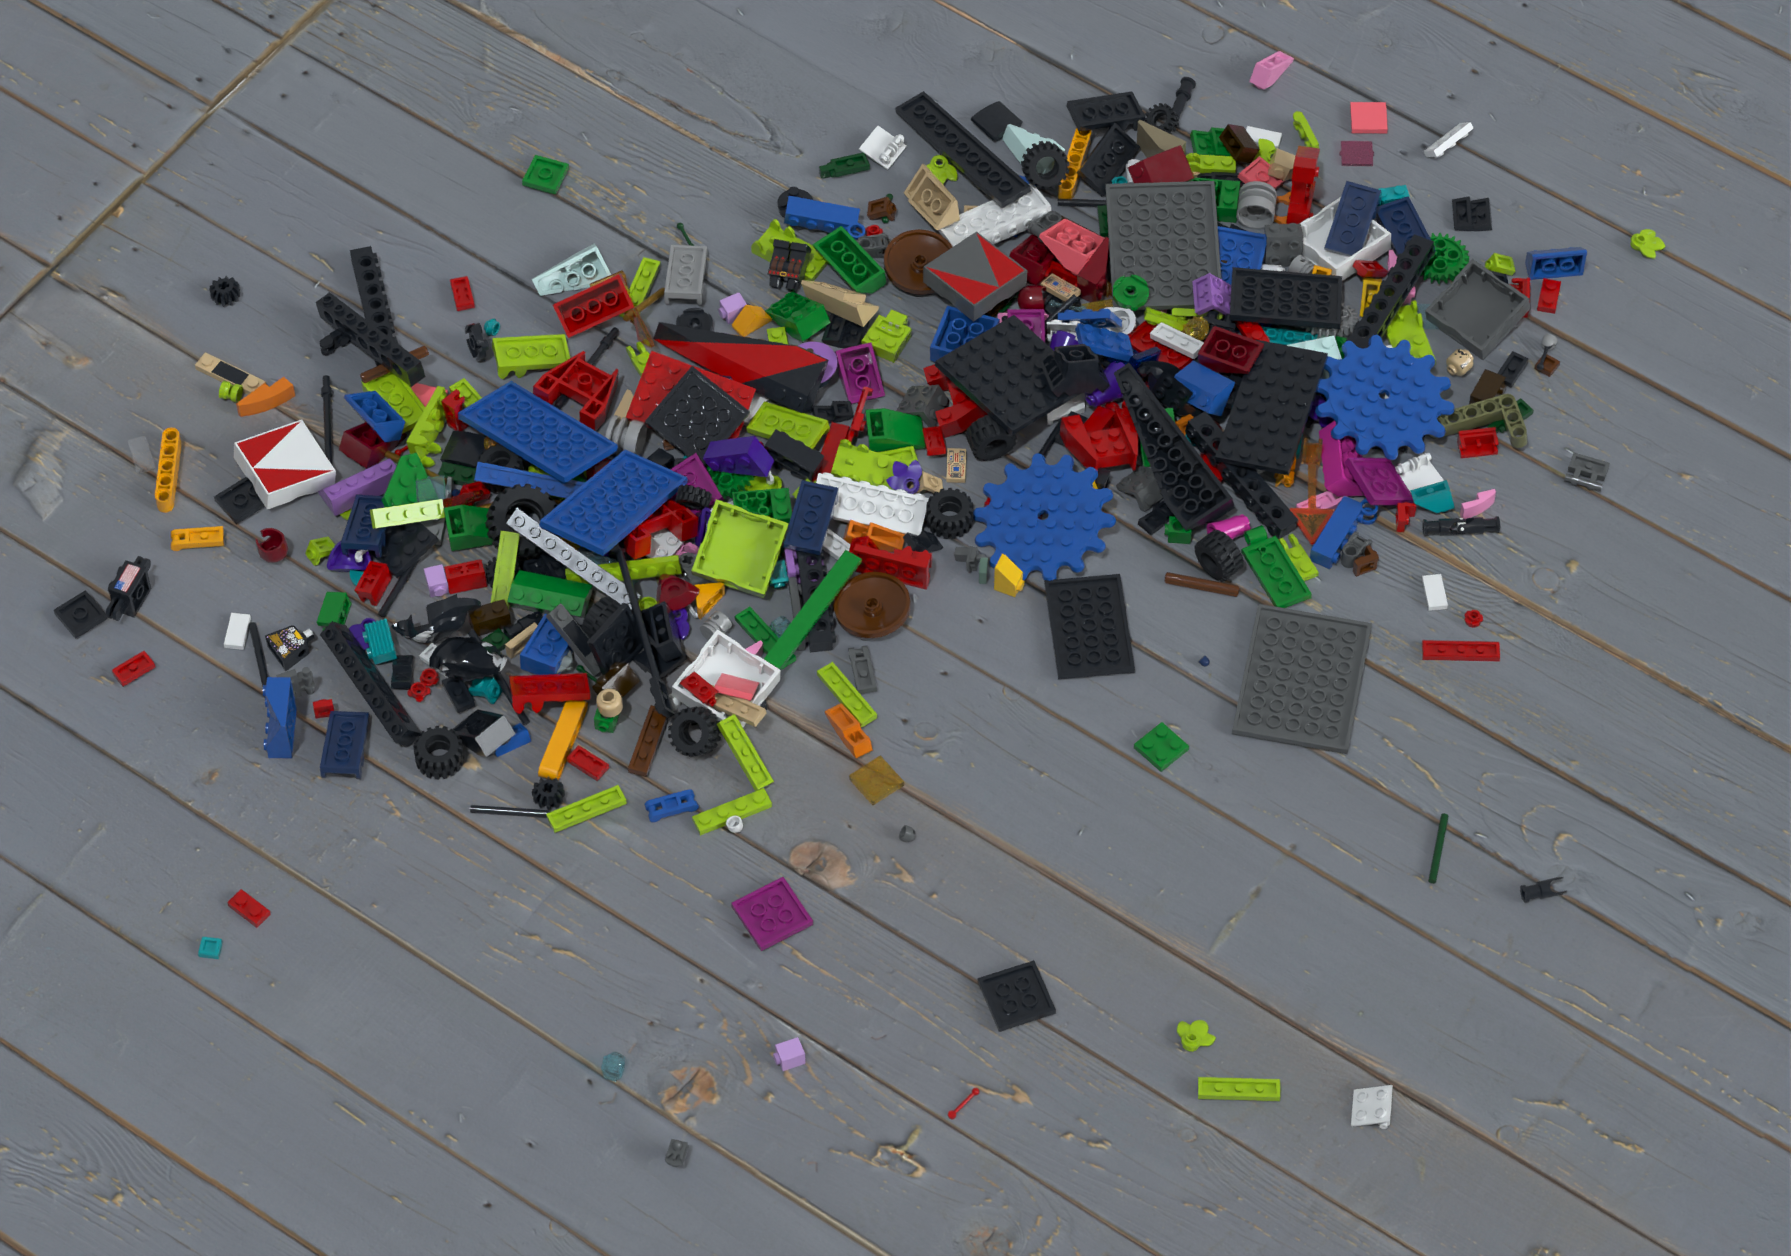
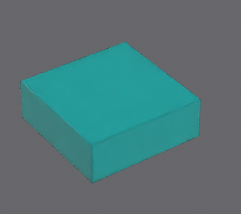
[198,936,223,959]

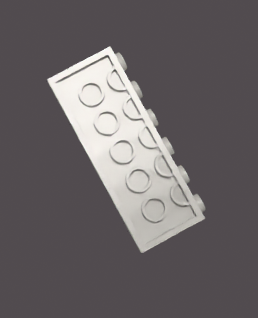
[938,183,1051,247]
[816,473,929,535]

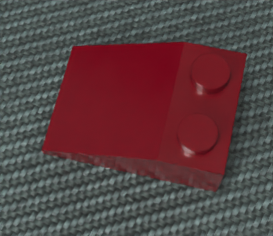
[1127,145,1195,183]
[1009,234,1058,285]
[1077,237,1109,305]
[1198,326,1264,374]
[339,422,407,469]

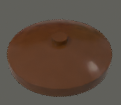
[884,229,952,295]
[834,572,911,638]

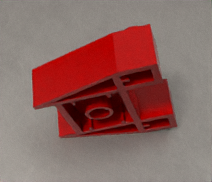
[1286,146,1320,224]
[533,351,619,431]
[923,364,988,438]
[1060,408,1138,471]
[622,499,698,560]

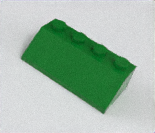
[812,226,886,294]
[507,570,593,618]

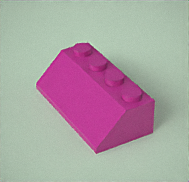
[1319,421,1365,496]

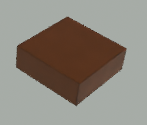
[1534,354,1560,377]

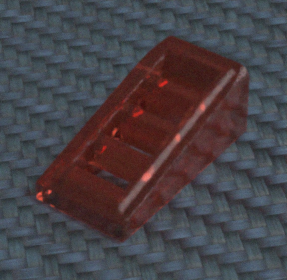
[442,490,484,508]

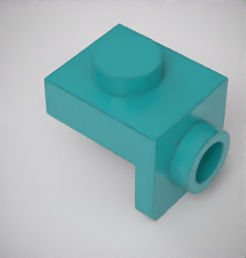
[769,560,789,588]
[468,677,503,704]

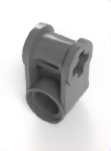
[1027,211,1062,242]
[857,233,889,258]
[1341,531,1372,568]
[679,553,710,586]

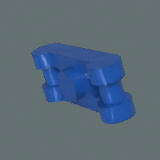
[644,789,699,822]

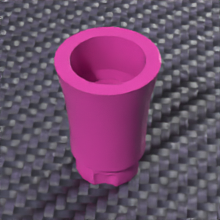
[1207,514,1251,540]

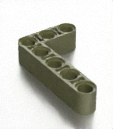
[1429,394,1528,448]

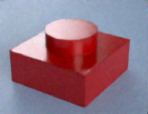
[313,699,334,719]

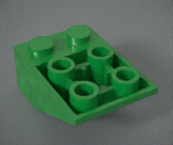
[1188,178,1240,223]
[765,292,831,342]
[866,408,925,452]
[732,488,792,526]
[444,505,494,551]

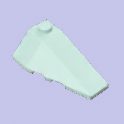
[1002,124,1065,174]
[532,243,612,296]

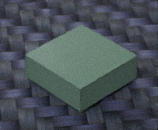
[979,557,988,584]

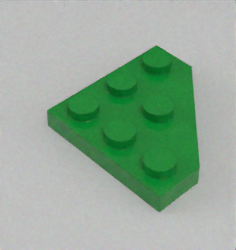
[381,453,438,507]

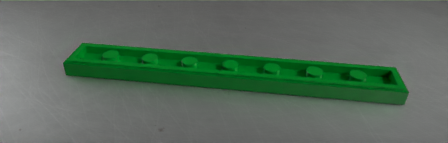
[764,550,862,670]

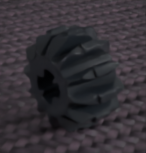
[209,275,241,307]
[531,776,565,810]

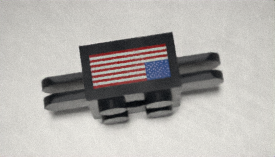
[106,556,152,621]

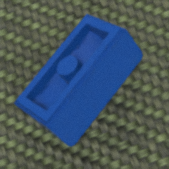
[494,723,531,757]

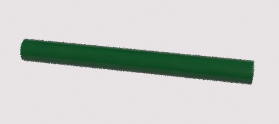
[1428,813,1449,884]

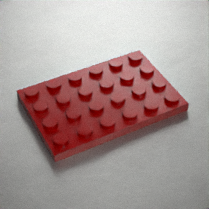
[626,351,756,439]

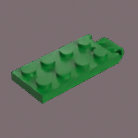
[1241,525,1312,608]

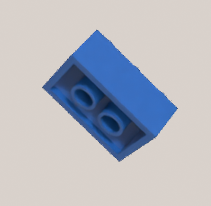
[1525,247,1587,280]
[1174,361,1235,416]
[344,391,405,442]

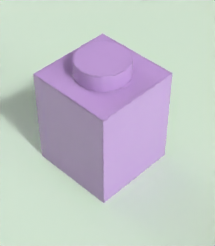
[718,292,747,325]
[424,564,449,597]
[773,1037,805,1071]

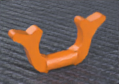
[1273,192,1291,224]

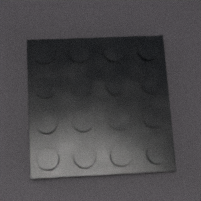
[645,366,750,466]

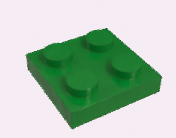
[522,155,569,195]
[1134,722,1189,772]

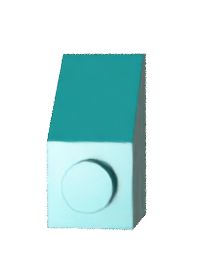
[1410,480,1455,513]

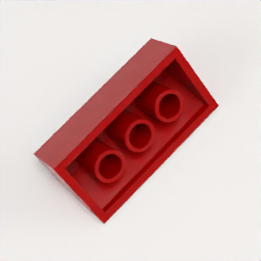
[553,273,635,338]

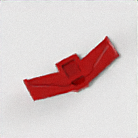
[846,387,873,443]

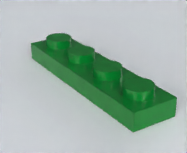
[735,606,796,670]

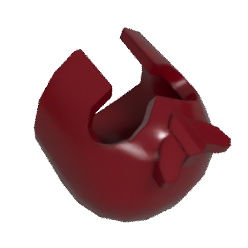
[1018,285,1047,310]
[256,528,288,563]

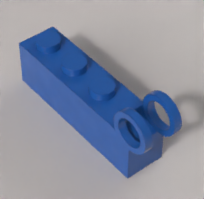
[784,196,865,240]
[1310,496,1378,569]

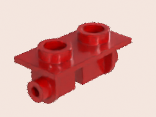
[680,671,719,706]

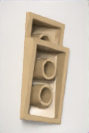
[904,164,960,230]
[801,280,879,327]

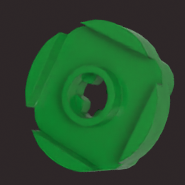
[1113,275,1149,311]

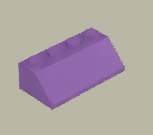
[318,458,396,516]

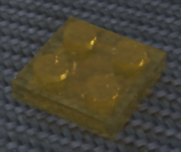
[849,755,904,805]

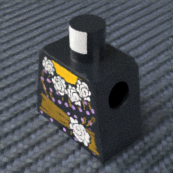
[265,625,315,671]

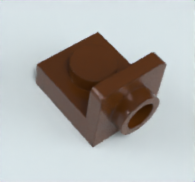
[867,197,897,221]
[1353,545,1379,577]

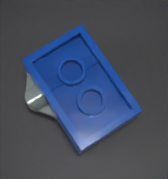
[520,613,573,675]

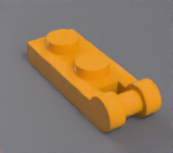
[171,526,224,551]

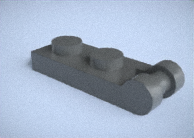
[848,645,877,694]

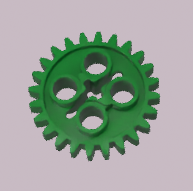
[1420,233,1469,284]
[705,465,754,500]

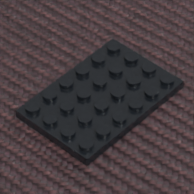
[1229,267,1342,329]
[1044,574,1135,679]

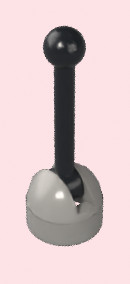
[1537,334,1557,370]

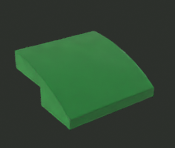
[1190,127,1232,156]

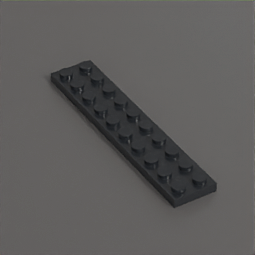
[895,91,1031,208]

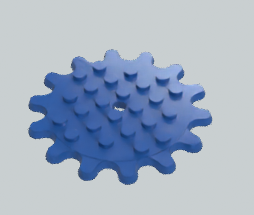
[1315,335,1455,460]
[973,453,1116,581]

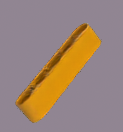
[1058,128,1091,199]
[155,427,182,513]
[538,700,588,780]

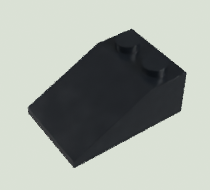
[453,709,515,757]

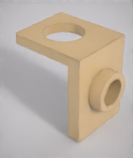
[908,471,943,495]

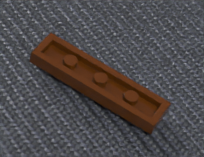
[628,705,668,777]

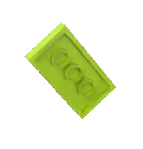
[751,219,829,281]
[1385,300,1436,365]
[492,334,570,379]
[361,372,425,434]
[406,386,447,467]
[746,401,830,449]
[831,439,911,491]

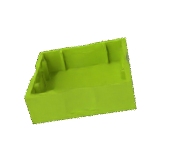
[691,499,789,598]

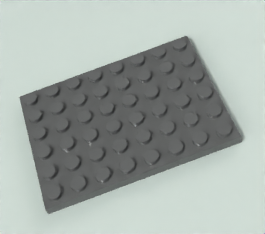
[1106,181,1221,310]
[1232,604,1372,754]

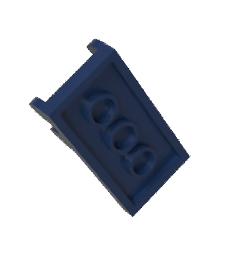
[1324,181,1382,257]
[1376,196,1435,256]
[783,480,839,555]
[341,494,386,557]
[320,711,370,780]

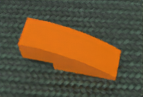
[236,377,295,417]
[843,520,905,552]
[825,703,873,758]

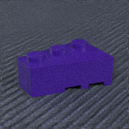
[703,436,774,477]

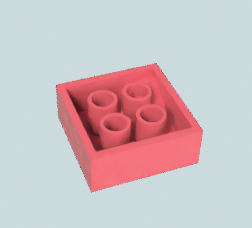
[1039,219,1105,275]

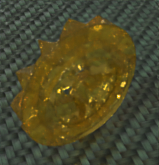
[1181,316,1209,341]

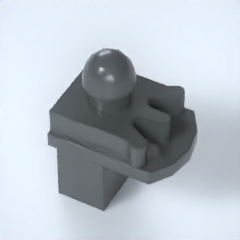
[954,546,987,572]
[665,1139,689,1167]

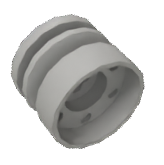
[1236,181,1277,229]
[605,415,647,456]

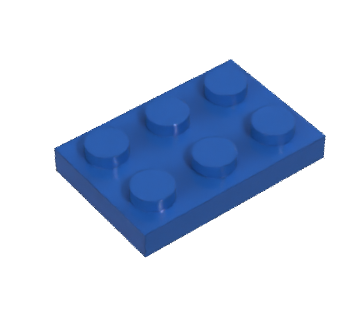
[1058,309,1122,328]
[1075,323,1134,362]

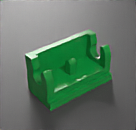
[316,592,352,631]

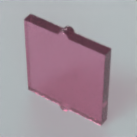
[1339,141,1374,166]

